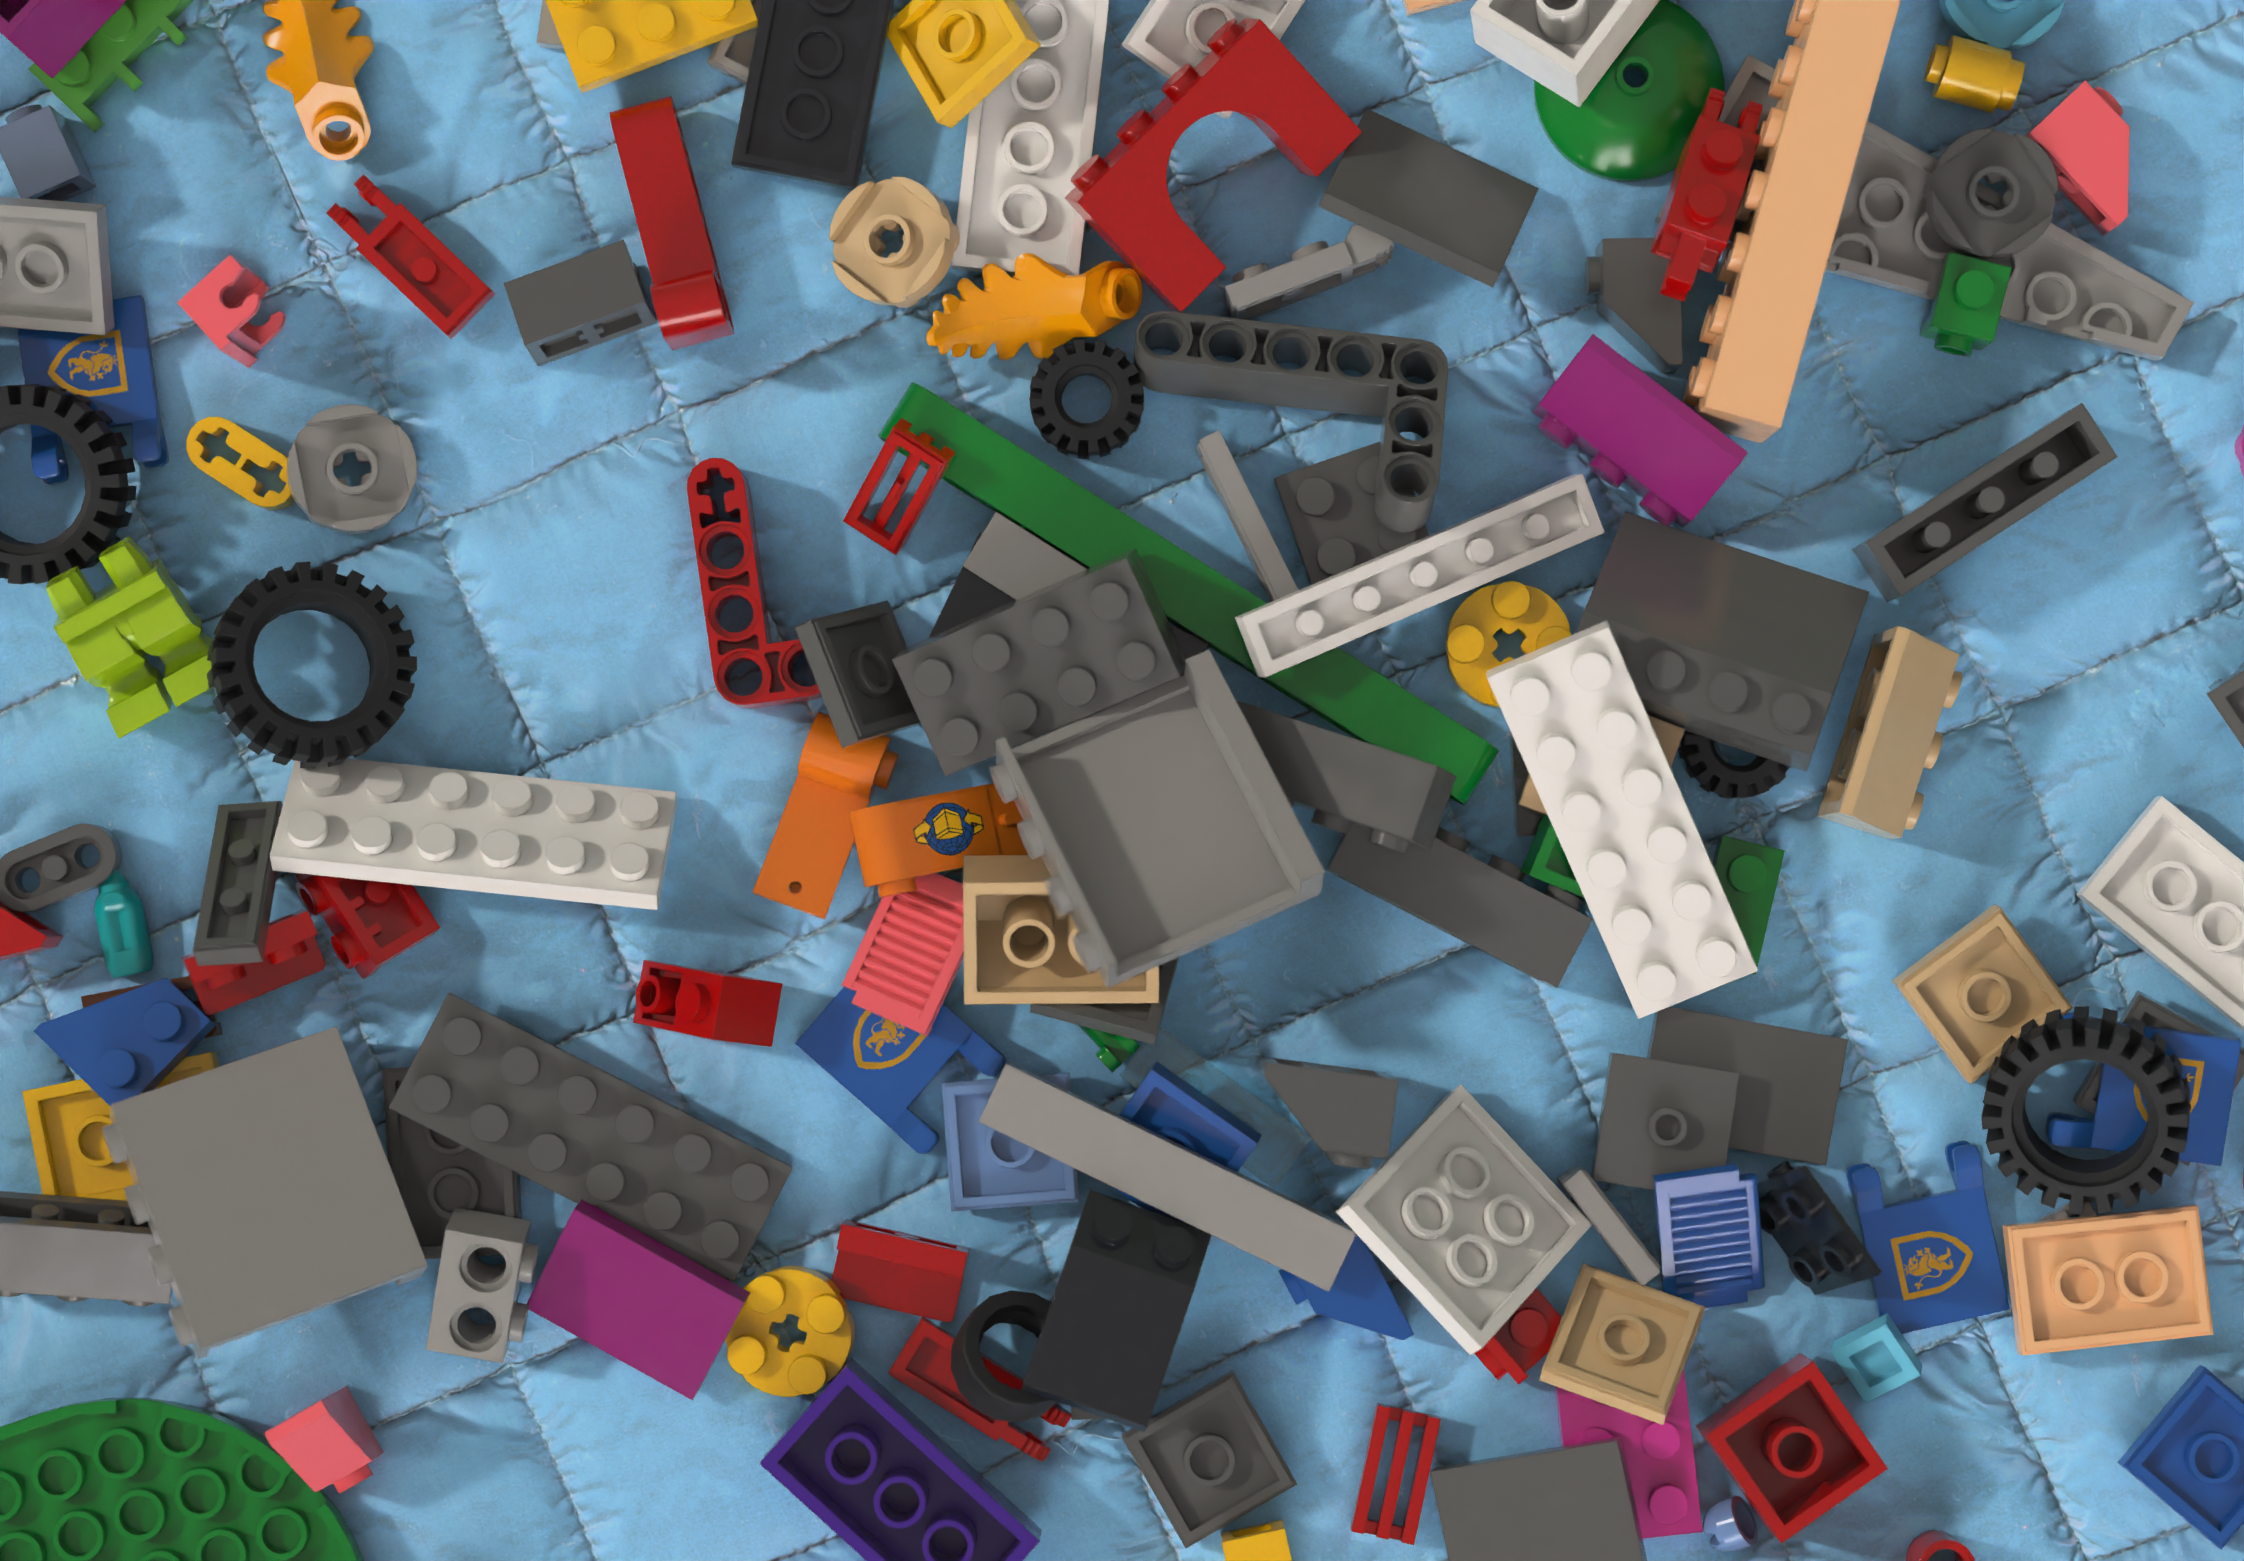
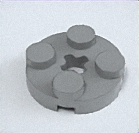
[287,404,417,534]

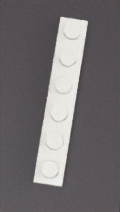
[1235,473,1605,677]

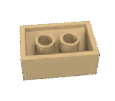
[1817,626,1962,839]
[963,855,1159,1004]

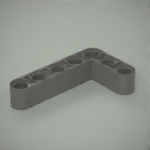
[1133,311,1448,533]

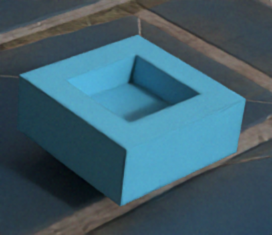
[1831,1313,1922,1403]

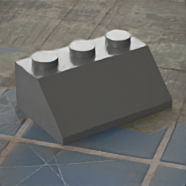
[1257,1056,1398,1169]

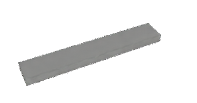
[979,1062,1356,1292]

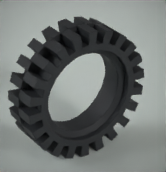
[0,384,137,585]
[207,561,417,769]
[1981,1006,2191,1214]

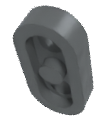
[0,824,122,912]

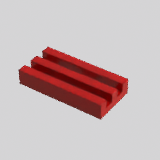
[843,418,956,555]
[1350,1403,1441,1545]

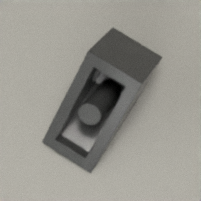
[1585,237,1683,374]

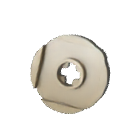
[829,177,960,308]

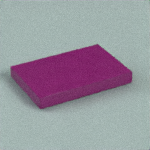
[527,1199,750,1400]

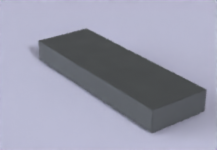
[192,801,283,966]

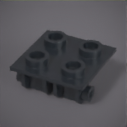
[1758,1160,1882,1295]

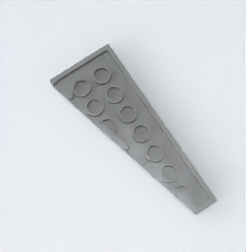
[1654,54,2194,361]

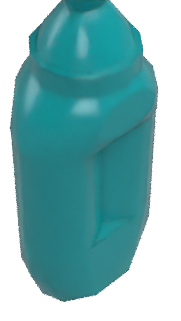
[94,862,154,978]

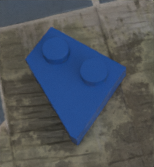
[34,978,217,1107]

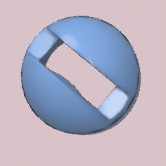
[1703,1496,1758,1552]

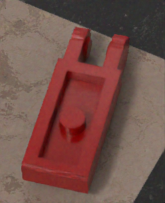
[326,174,495,339]
[888,1316,1072,1462]

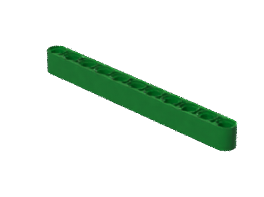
[878,382,1499,805]

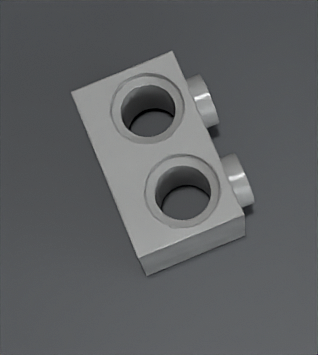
[426,1207,539,1363]

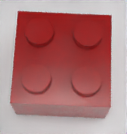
[1696,1353,1888,1543]

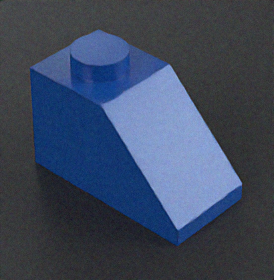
[1279,1219,1414,1340]

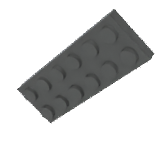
[388,993,793,1282]

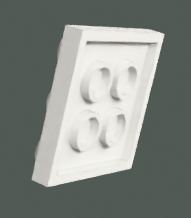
[1336,1084,1592,1355]

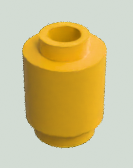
[1924,35,2025,113]

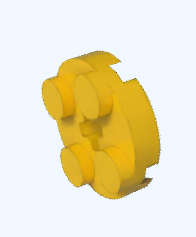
[1445,581,1571,708]
[725,1265,855,1397]

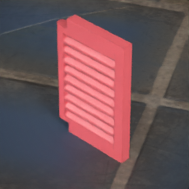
[842,873,964,1037]

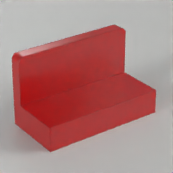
[832,1219,970,1322]

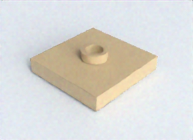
[1892,904,2073,1084]
[1540,1263,1705,1425]

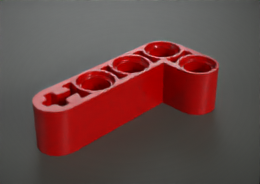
[609,96,735,350]
[687,458,822,709]

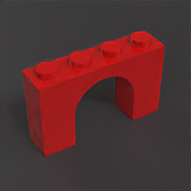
[1065,18,1362,312]

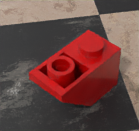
[633,960,782,1047]

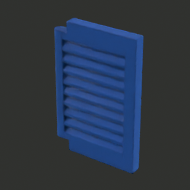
[1653,1164,1765,1308]

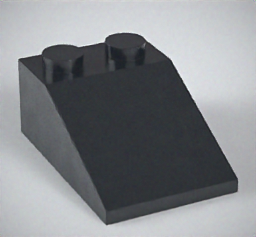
[1022,1190,1211,1432]

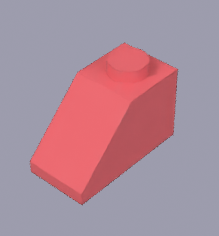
[2026,80,2130,236]
[264,1386,384,1494]

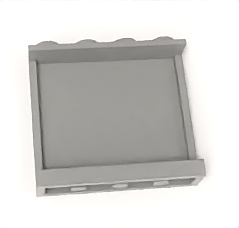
[990,650,1325,988]
[102,1026,428,1359]

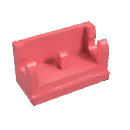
[177,255,286,368]

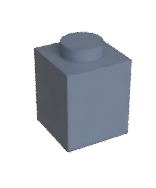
[0,105,97,201]

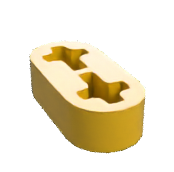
[186,417,295,510]

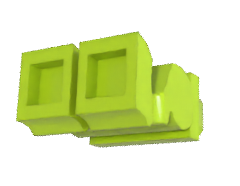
[46,537,214,739]

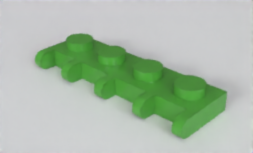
[29,0,224,133]

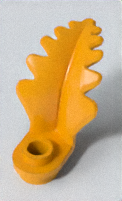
[263,0,374,161]
[926,253,1143,360]

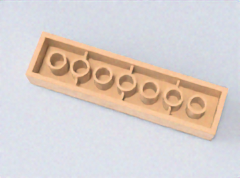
[1682,0,1901,443]

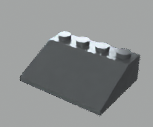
[1576,512,1869,772]

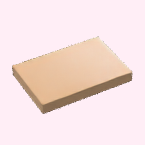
[2002,1205,2214,1355]

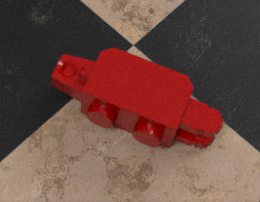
[1651,87,1763,302]

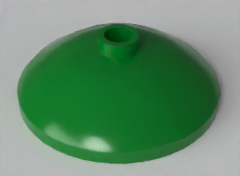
[1534,0,1724,182]

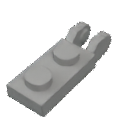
[1225,224,1394,320]

